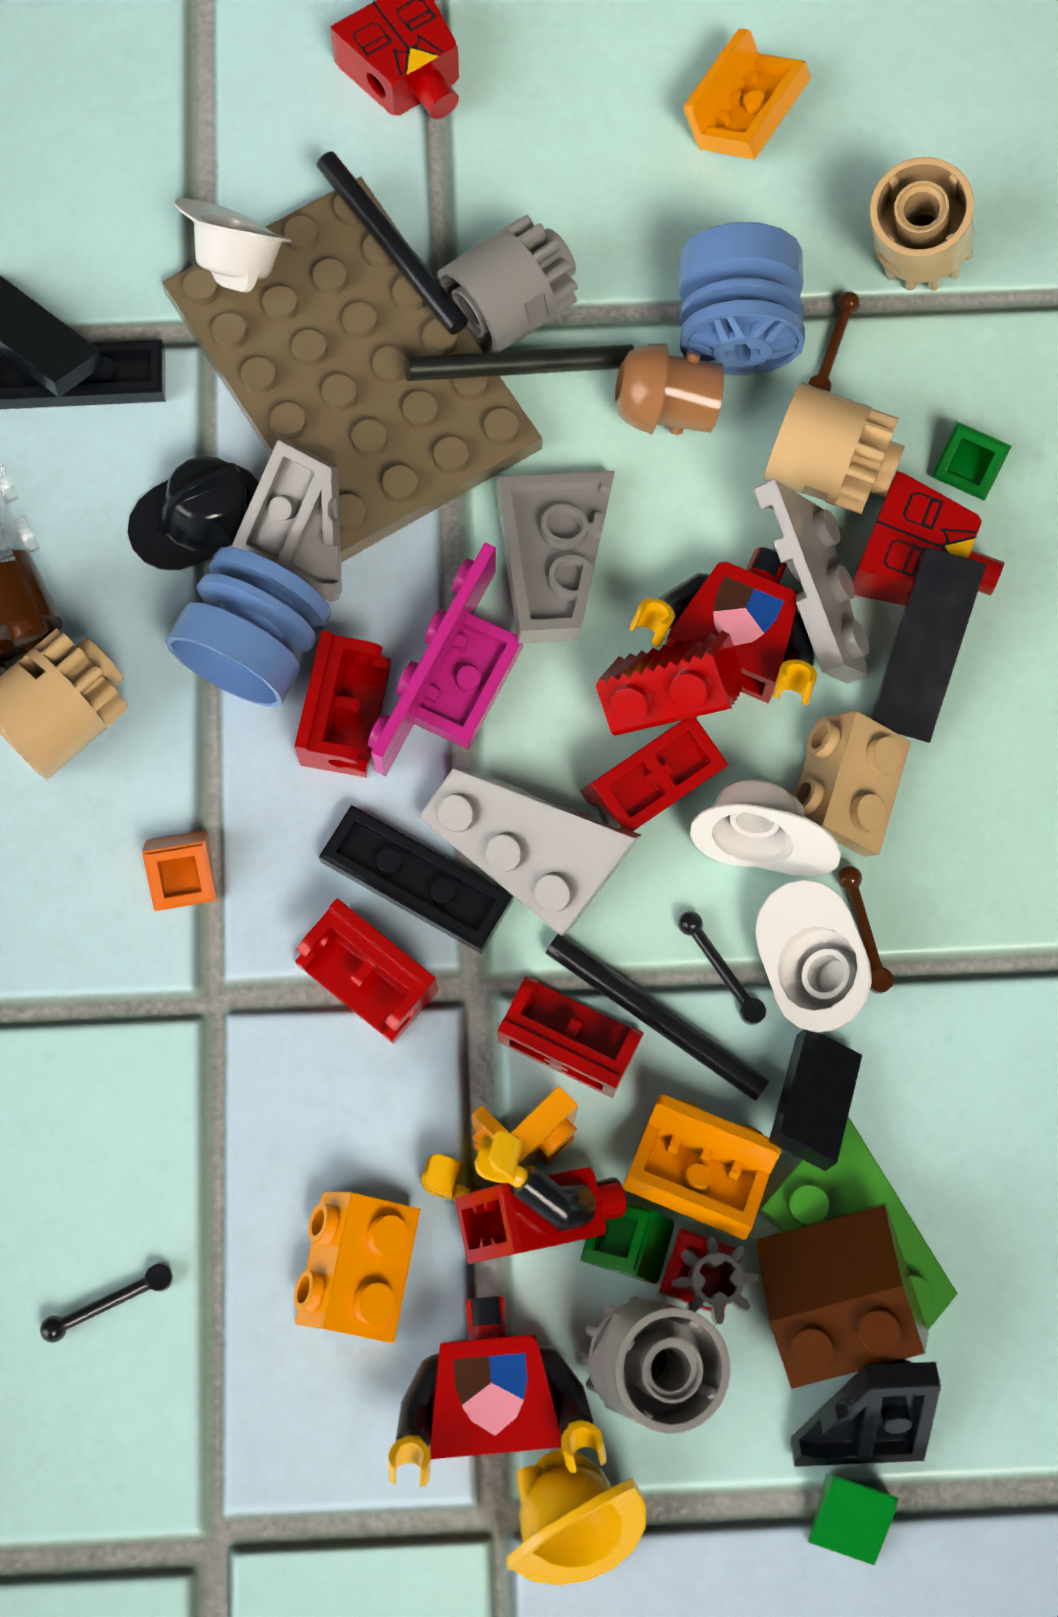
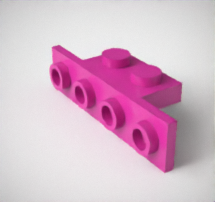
[367,542,523,777]

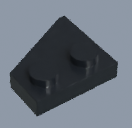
[790,1359,941,1467]

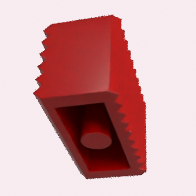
[596,630,745,736]

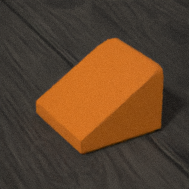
[142,830,217,911]

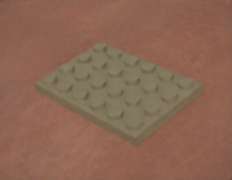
[162,176,542,563]

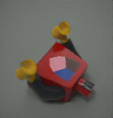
[629,547,817,705]
[421,1131,626,1264]
[388,1296,607,1486]

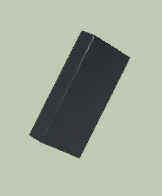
[769,1029,862,1171]

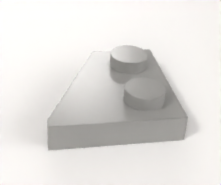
[231,439,342,602]

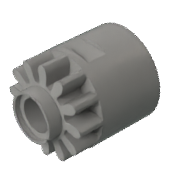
[437,215,578,353]
[579,1296,730,1433]

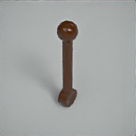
[808,291,860,392]
[837,866,894,994]

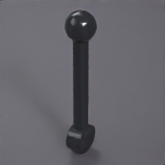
[678,911,766,1025]
[40,1264,173,1343]

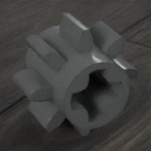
[671,1237,759,1325]

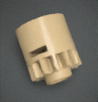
[870,157,974,291]
[763,381,905,514]
[0,628,128,781]

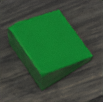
[931,422,1012,501]
[580,1203,675,1284]
[807,1474,899,1566]

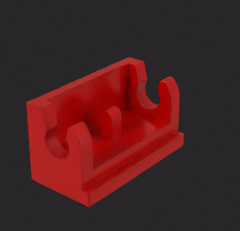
[294,631,392,778]
[580,717,728,831]
[295,898,438,1044]
[497,976,644,1098]

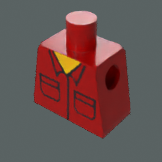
[330,0,459,119]
[853,471,1005,606]

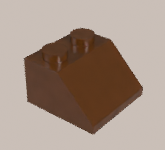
[756,1203,929,1389]

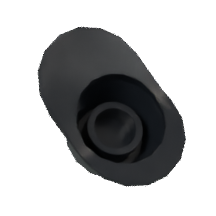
[127,456,259,570]

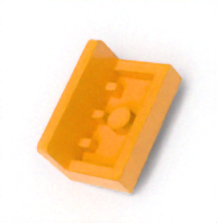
[684,28,811,160]
[472,1086,578,1168]
[623,1094,782,1241]
[294,1192,421,1343]

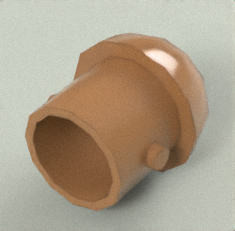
[615,343,724,435]

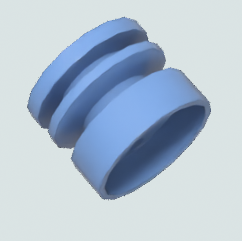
[679,222,805,375]
[165,547,331,707]

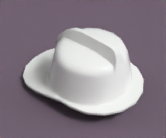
[174,198,292,293]
[690,779,842,877]
[755,880,872,1033]

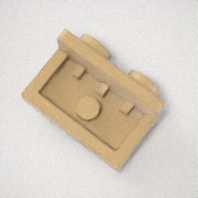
[792,711,911,857]

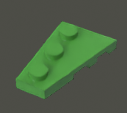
[758,1116,958,1330]

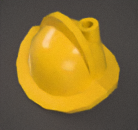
[505,1449,646,1585]

